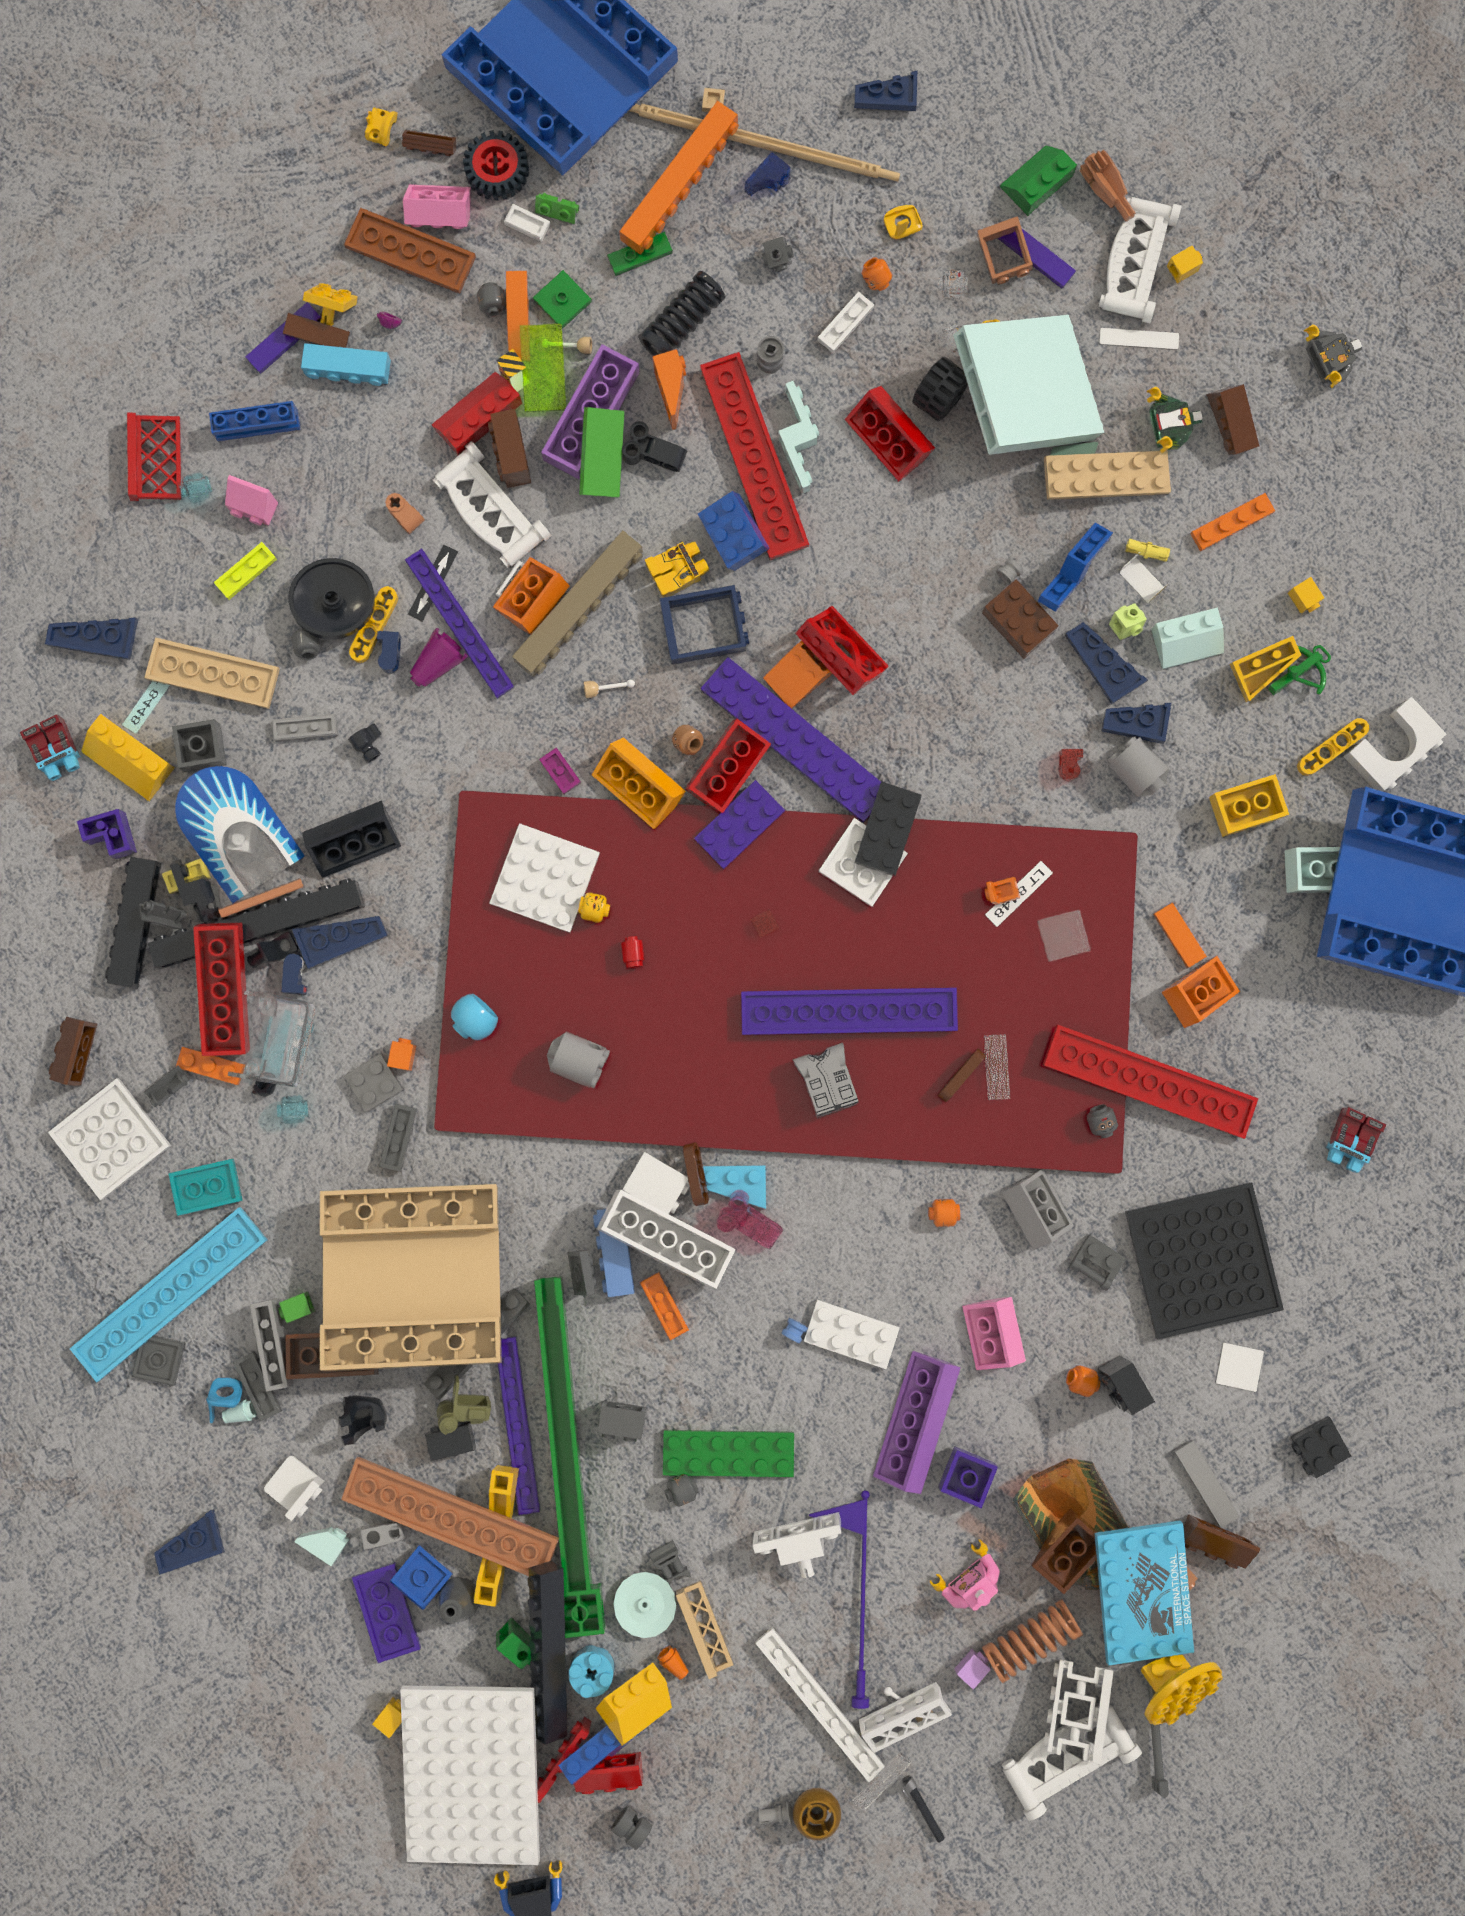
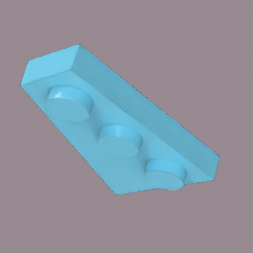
[703,1165,766,1209]

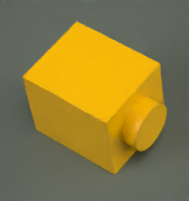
[1167,246,1203,283]
[1288,577,1324,614]
[372,1697,402,1738]

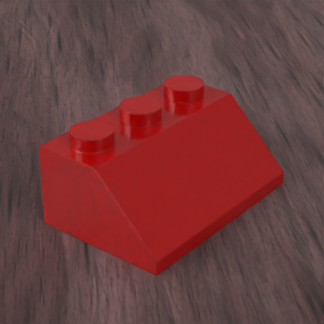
[574,1752,643,1794]

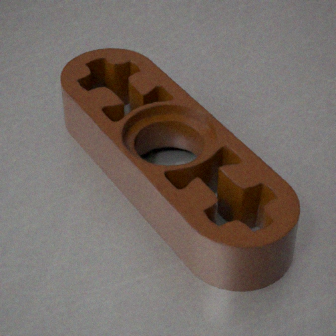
[937,1049,986,1103]
[683,1142,709,1206]

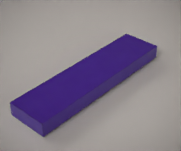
[997,229,1076,289]
[245,302,321,374]

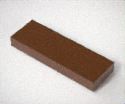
[283,313,350,348]

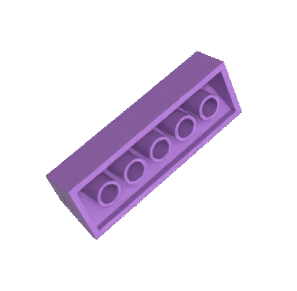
[873,1351,961,1494]

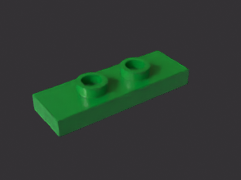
[607,232,673,276]

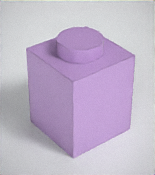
[954,1649,991,1689]

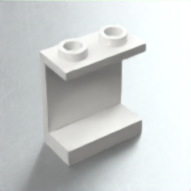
[623,1152,690,1214]

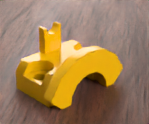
[365,107,398,146]

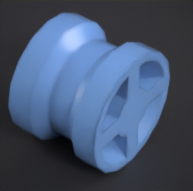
[781,1317,808,1343]

